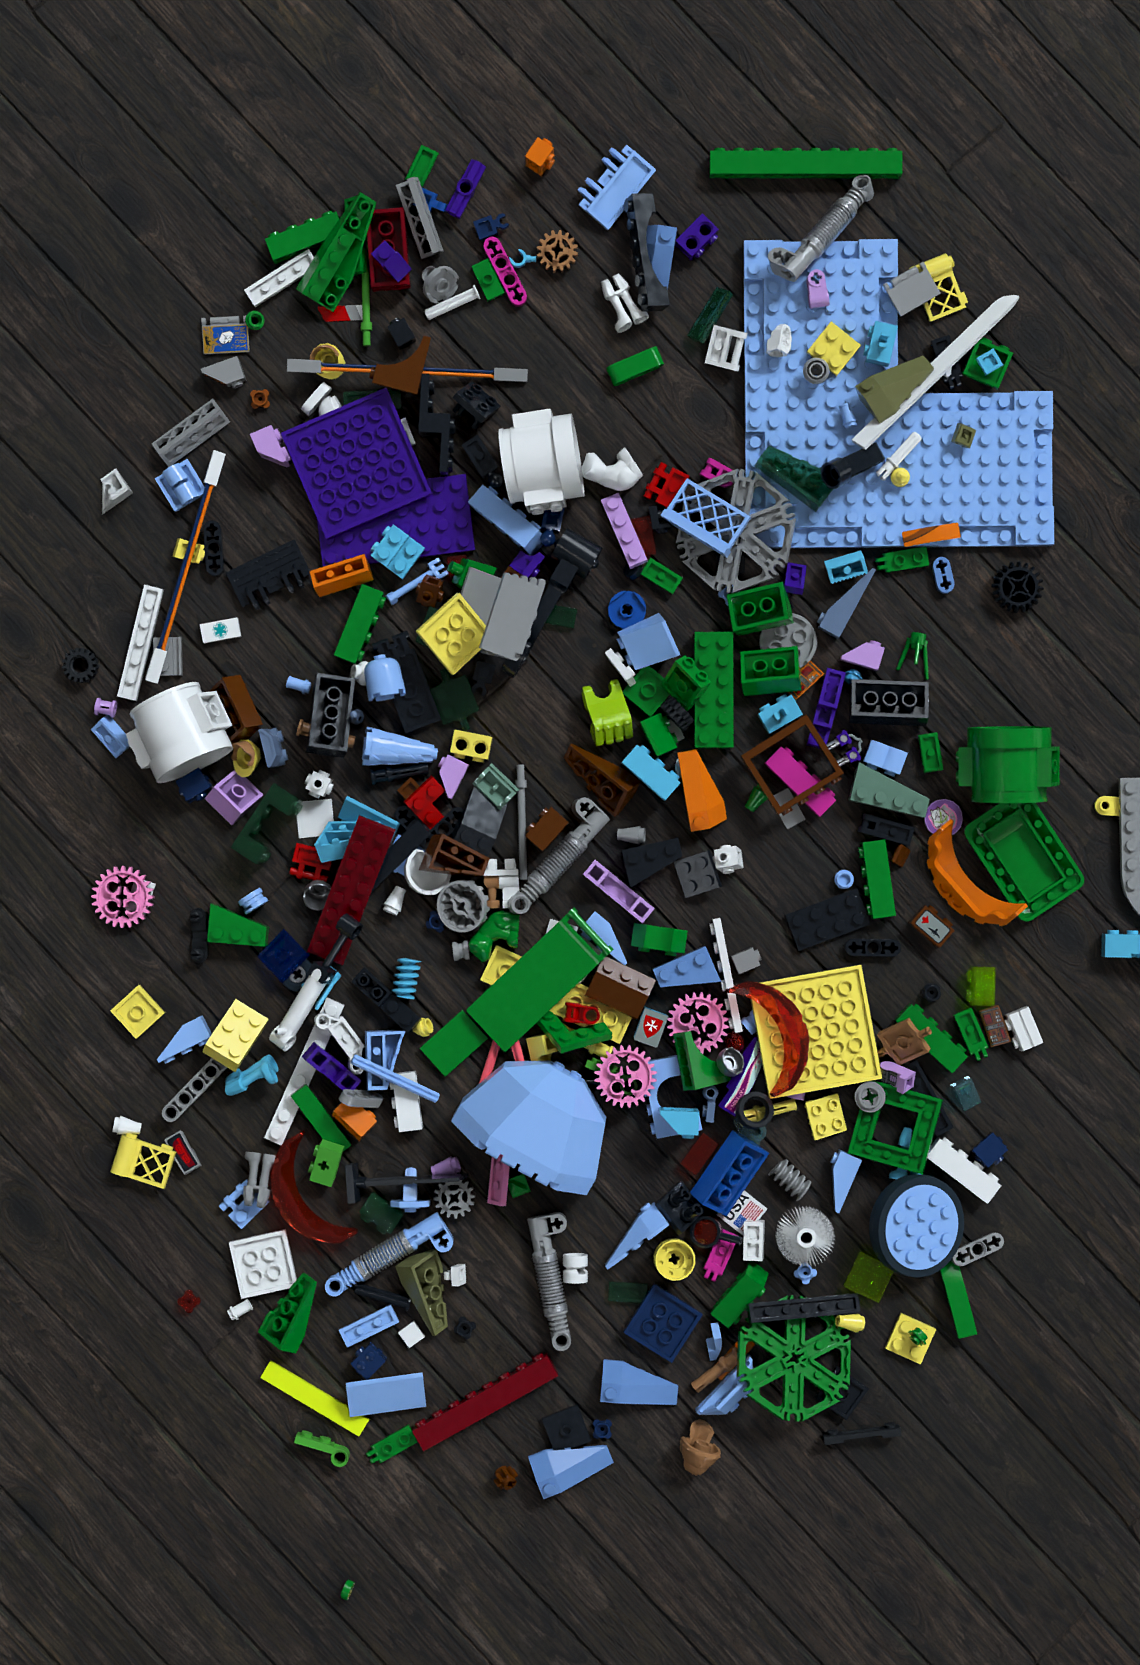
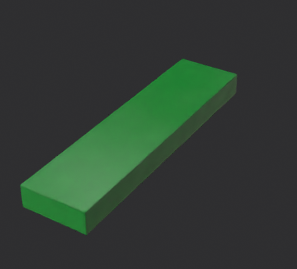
[291,1084,351,1151]

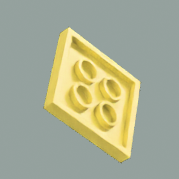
[416,593,486,675]

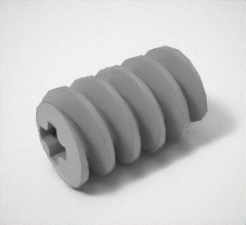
[768,1159,811,1201]

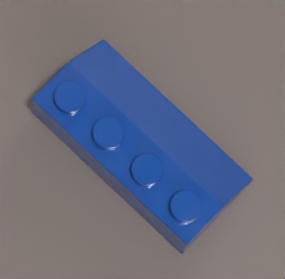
[690,1130,769,1216]

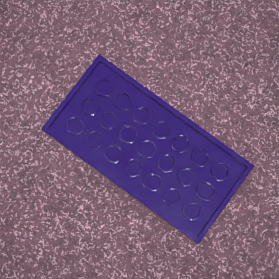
[317,474,475,567]

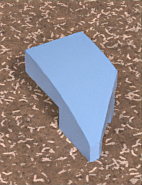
[706,1322,722,1361]

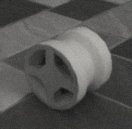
[452,940,470,961]

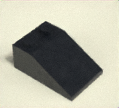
[450,787,508,856]

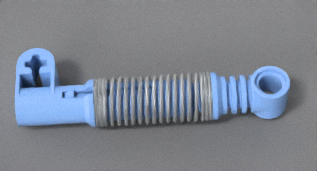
[325,1212,454,1296]

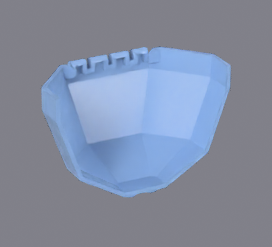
[451,1060,606,1195]

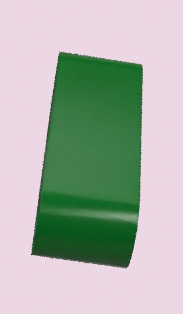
[606,346,664,386]

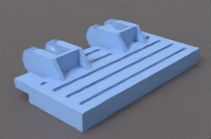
[578,145,656,230]

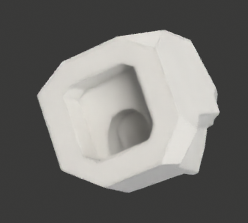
[766,324,792,357]

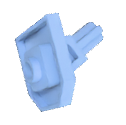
[390,1167,431,1212]

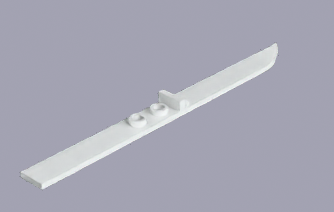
[852,295,1019,450]

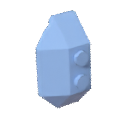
[695,1353,753,1415]

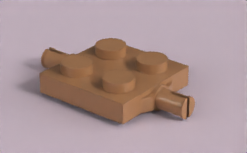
[877,1018,932,1065]

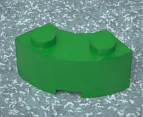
[631,923,688,956]

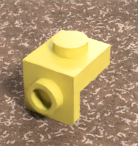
[172,538,205,564]

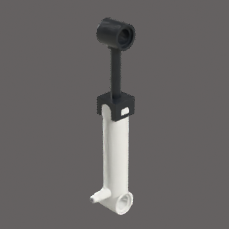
[269,913,363,1051]

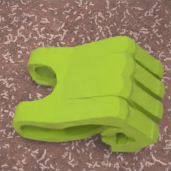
[581,679,633,746]

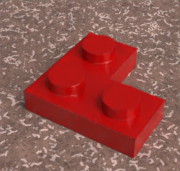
[404,775,446,830]

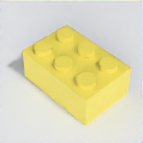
[203,999,268,1072]

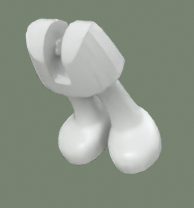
[601,273,649,333]

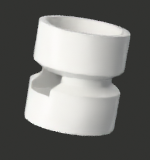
[563,1253,588,1284]

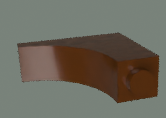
[369,335,431,395]

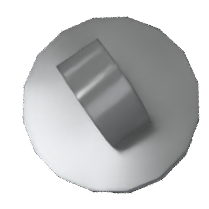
[422,266,459,303]

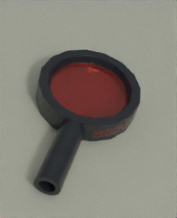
[690,1216,742,1249]

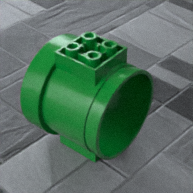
[956,726,1060,803]

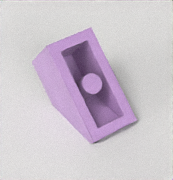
[840,640,885,671]
[438,755,469,799]

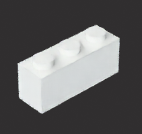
[389,1071,423,1132]

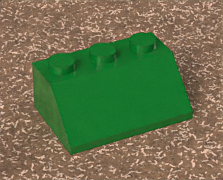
[727,582,794,636]
[740,646,802,696]

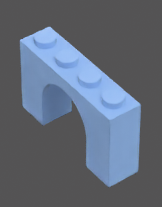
[645,1055,702,1139]

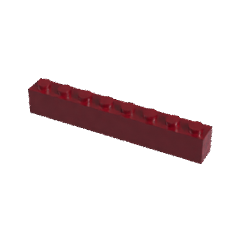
[412,1353,558,1451]

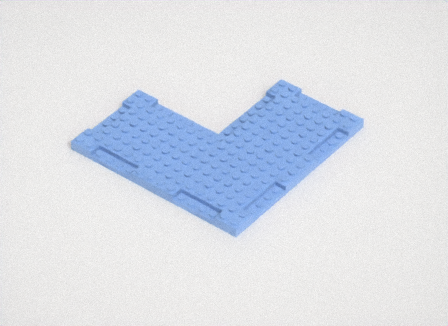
[743,239,1054,548]

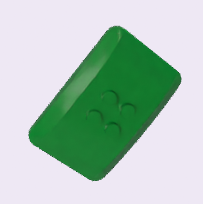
[964,803,1084,921]

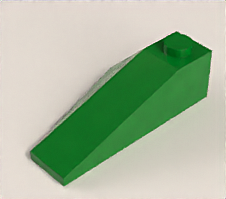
[258,1273,317,1354]

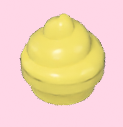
[890,468,910,487]
[413,1018,433,1037]

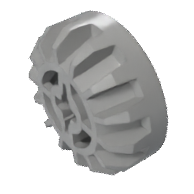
[437,879,490,932]

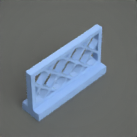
[661,478,751,558]

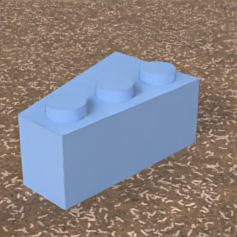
[365,1030,405,1090]

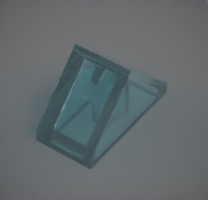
[950,1076,981,1111]

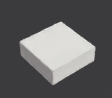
[398,1321,425,1348]

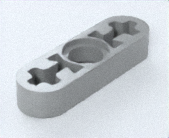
[339,1089,383,1108]
[951,1233,1004,1266]

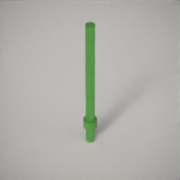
[361,235,372,347]

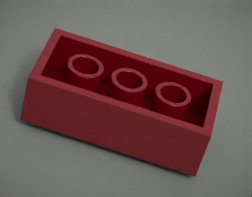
[367,207,411,292]

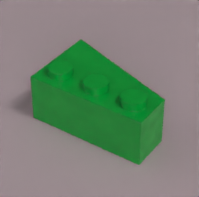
[207,903,269,947]
[710,1261,769,1328]

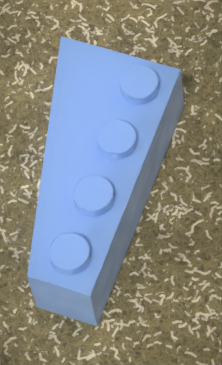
[468,484,543,556]

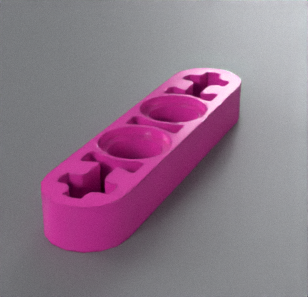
[484,237,527,307]

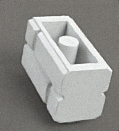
[1004,1006,1043,1051]

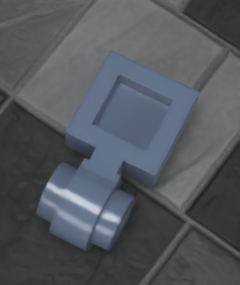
[702,1085,718,1123]

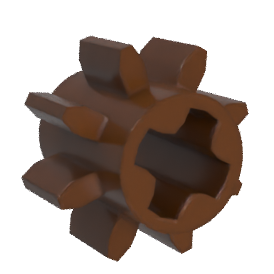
[493,1466,518,1490]

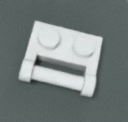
[705,325,748,371]

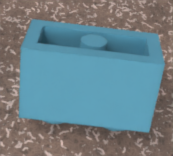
[863,321,898,367]
[757,694,803,734]

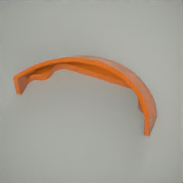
[927,819,1028,926]

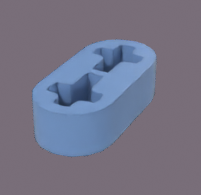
[932,557,954,594]

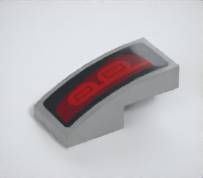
[164,1130,202,1175]

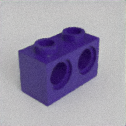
[675,213,719,260]

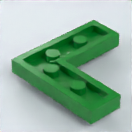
[537,1011,613,1053]

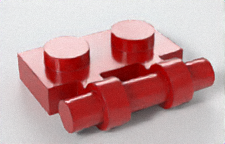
[644,462,690,509]
[289,843,332,883]

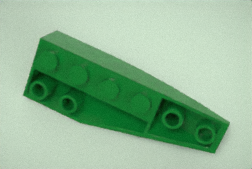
[296,192,377,312]

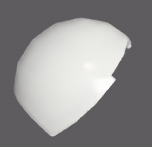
[404,849,451,895]

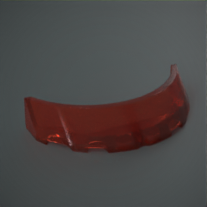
[725,981,809,1097]
[271,1130,358,1243]

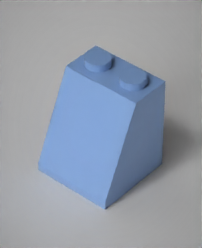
[617,613,680,670]

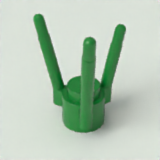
[896,632,929,680]

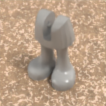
[243,1152,281,1208]

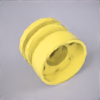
[653,1238,695,1281]

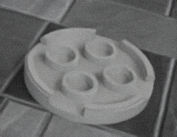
[759,613,817,668]

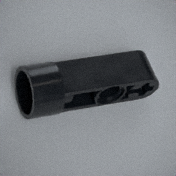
[820,442,885,489]

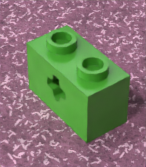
[308,1139,344,1187]

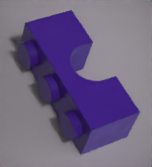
[302,1042,361,1090]

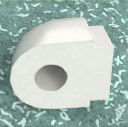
[318,395,342,416]

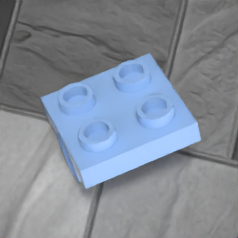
[155,459,205,512]

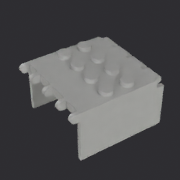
[460,567,546,661]

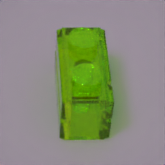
[966,966,996,1006]

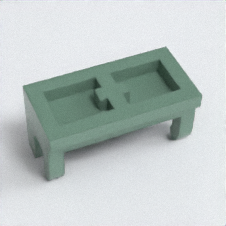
[472,763,519,810]

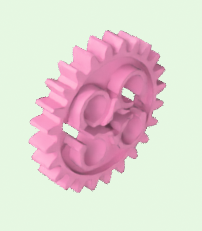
[91,866,155,928]
[667,992,729,1054]
[594,1045,657,1108]

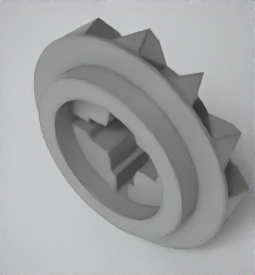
[855,1082,886,1112]

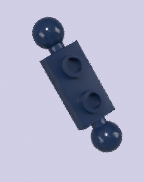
[540,507,565,547]

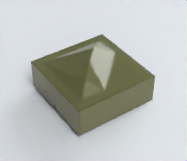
[951,423,976,448]

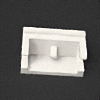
[743,1220,765,1261]

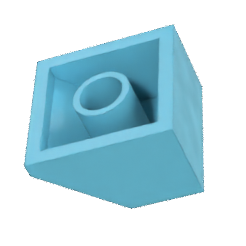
[659,1107,699,1139]

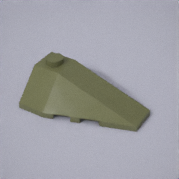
[855,356,934,423]
[395,1249,448,1336]

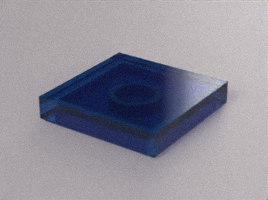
[257,929,310,983]

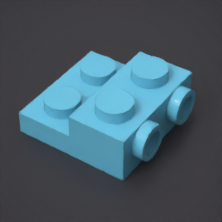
[370,524,425,579]

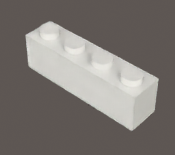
[928,1137,1002,1204]

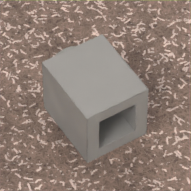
[731,947,762,974]

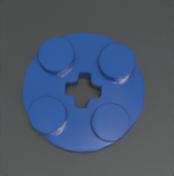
[608,591,646,629]

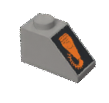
[201,356,247,388]

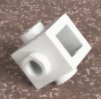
[304,770,334,799]
[713,845,743,874]

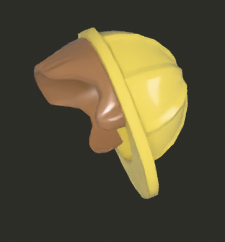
[310,343,345,380]
[231,740,261,777]

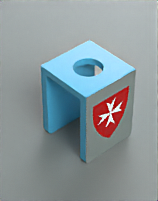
[634,1007,668,1048]

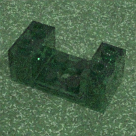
[231,783,303,865]

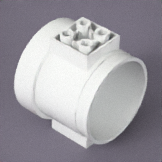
[499,409,585,515]
[126,682,233,783]

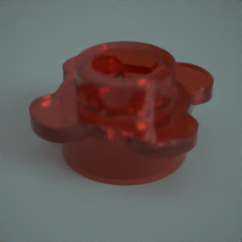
[177,1290,201,1313]

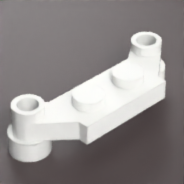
[314,1013,365,1075]

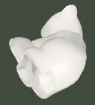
[581,448,643,491]

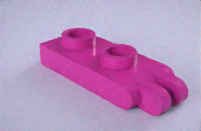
[703,1229,738,1282]

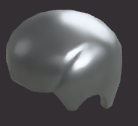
[303,880,331,911]
[716,1047,744,1077]

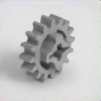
[434,1180,476,1219]

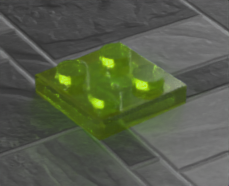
[843,1251,894,1303]

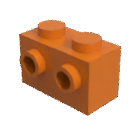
[525,137,555,176]
[332,1103,377,1141]

